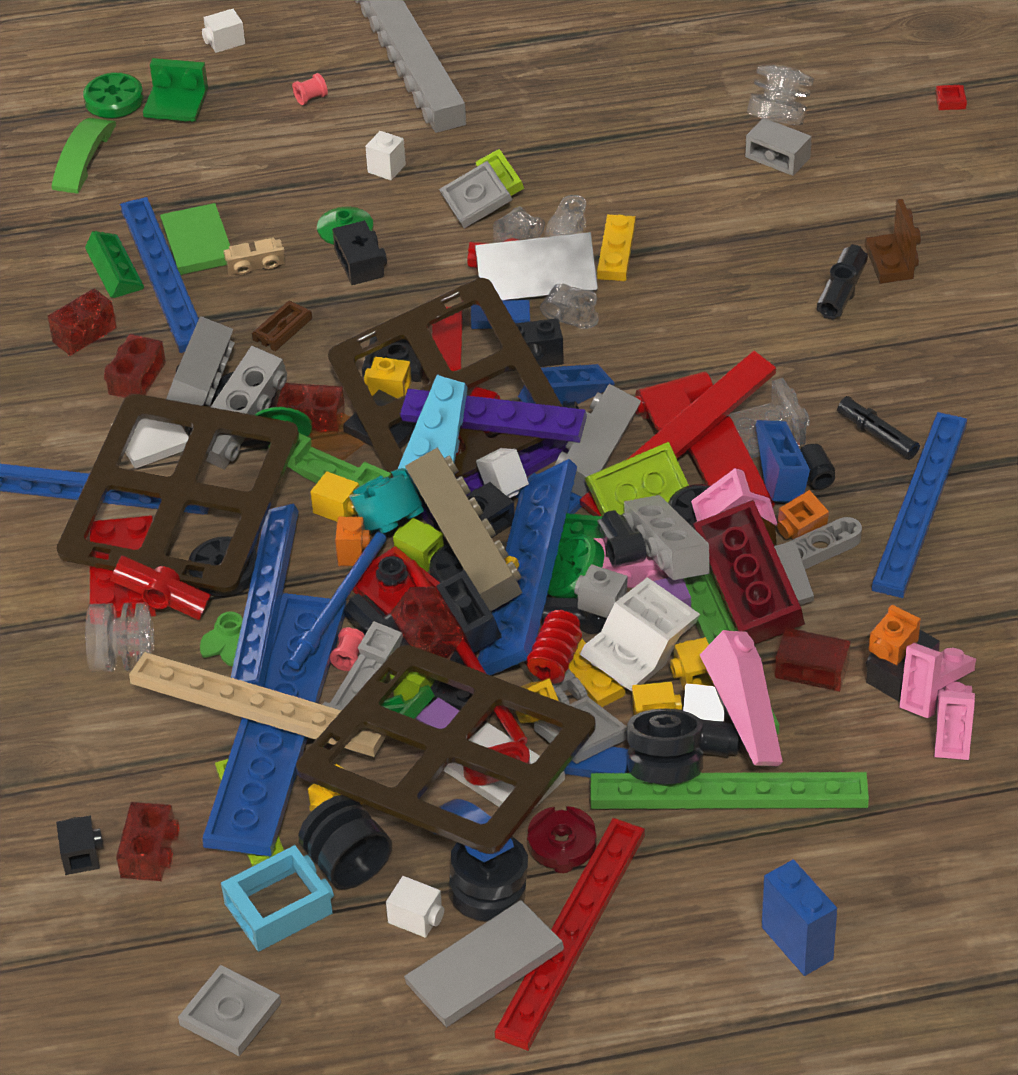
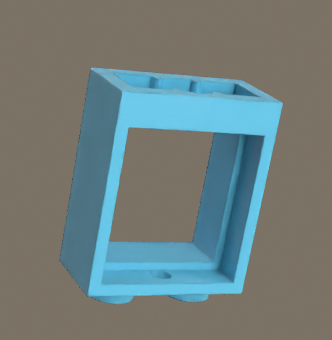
[221,845,334,952]

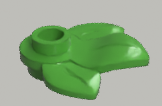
[200,611,243,667]

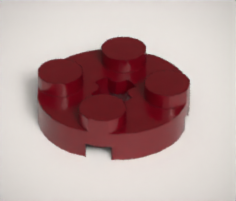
[527,806,597,874]

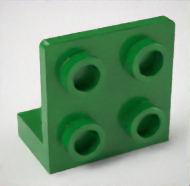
[143,58,208,122]

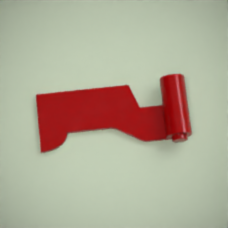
[635,371,775,508]

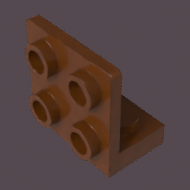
[865,199,921,284]

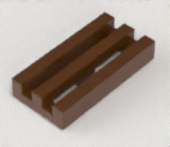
[252,300,313,352]

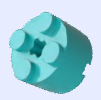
[349,468,424,534]

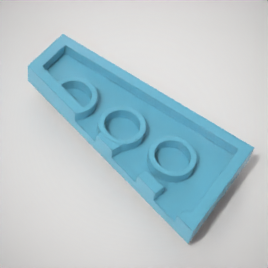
[398,375,468,500]

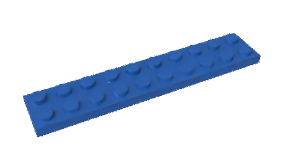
[202,593,346,856]

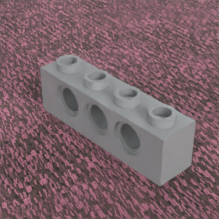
[206,346,287,470]
[622,495,709,580]

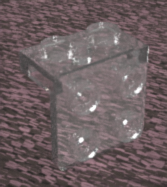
[728,378,810,458]

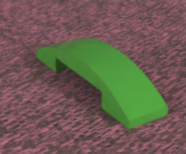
[51,118,116,194]
[269,433,391,487]

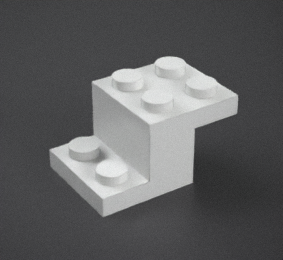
[580,577,700,692]

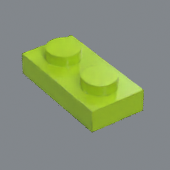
[475,149,525,196]

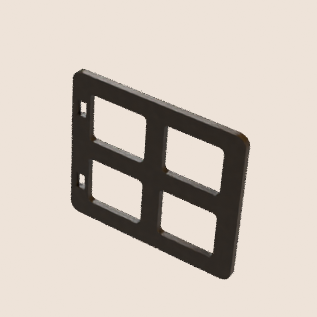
[328,278,563,479]
[57,394,299,592]
[296,645,596,854]

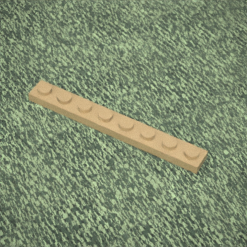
[129,652,386,757]

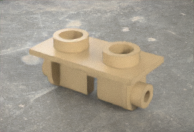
[224,237,285,275]

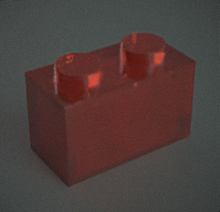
[775,628,851,692]

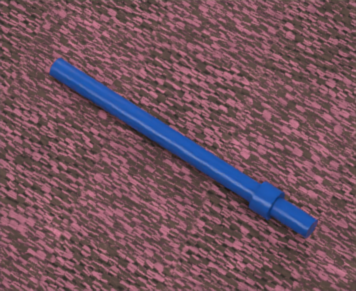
[288,532,387,670]

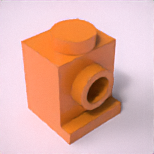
[777,490,829,539]
[335,517,371,566]
[869,605,921,665]

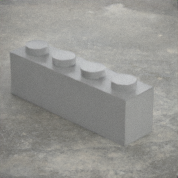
[166,316,235,406]
[554,384,641,497]

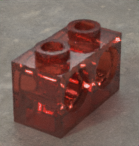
[47,288,117,356]
[104,334,166,398]
[276,383,345,434]
[390,587,465,659]
[116,802,179,882]

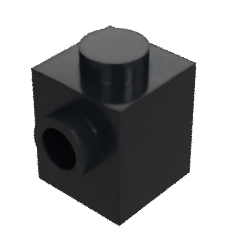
[56,815,104,875]

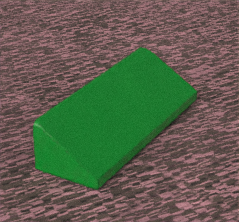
[85,231,144,298]

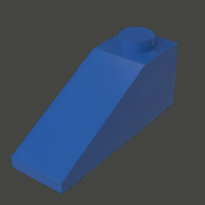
[518,364,615,406]
[755,420,810,503]

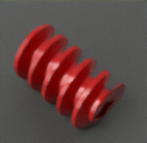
[526,610,582,684]

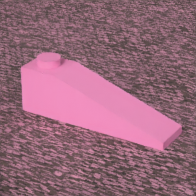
[700,630,783,766]

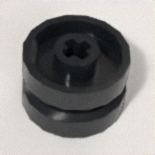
[627,708,703,784]
[449,836,528,921]

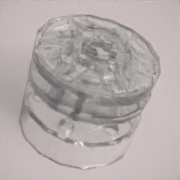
[747,64,814,125]
[85,602,154,672]

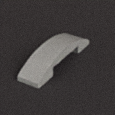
[322,621,403,710]

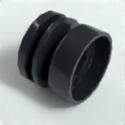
[298,795,392,890]

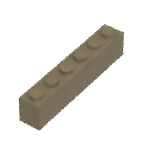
[405,447,523,611]

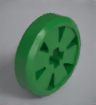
[83,73,144,118]
[547,534,604,598]

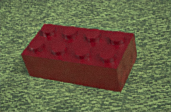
[693,500,805,644]

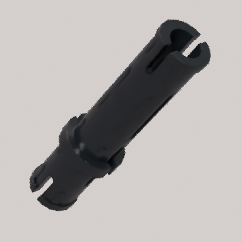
[837,396,920,460]

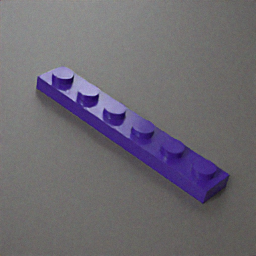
[400,389,587,442]

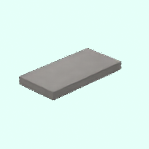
[404,900,564,1028]

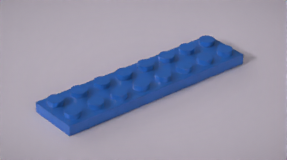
[478,459,577,675]

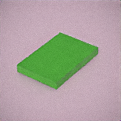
[160,203,230,275]

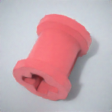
[292,73,328,105]
[330,627,365,671]

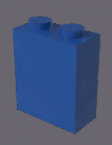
[762,859,837,976]

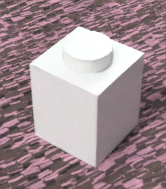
[202,9,245,53]
[365,131,406,180]
[476,448,529,498]
[386,876,444,938]

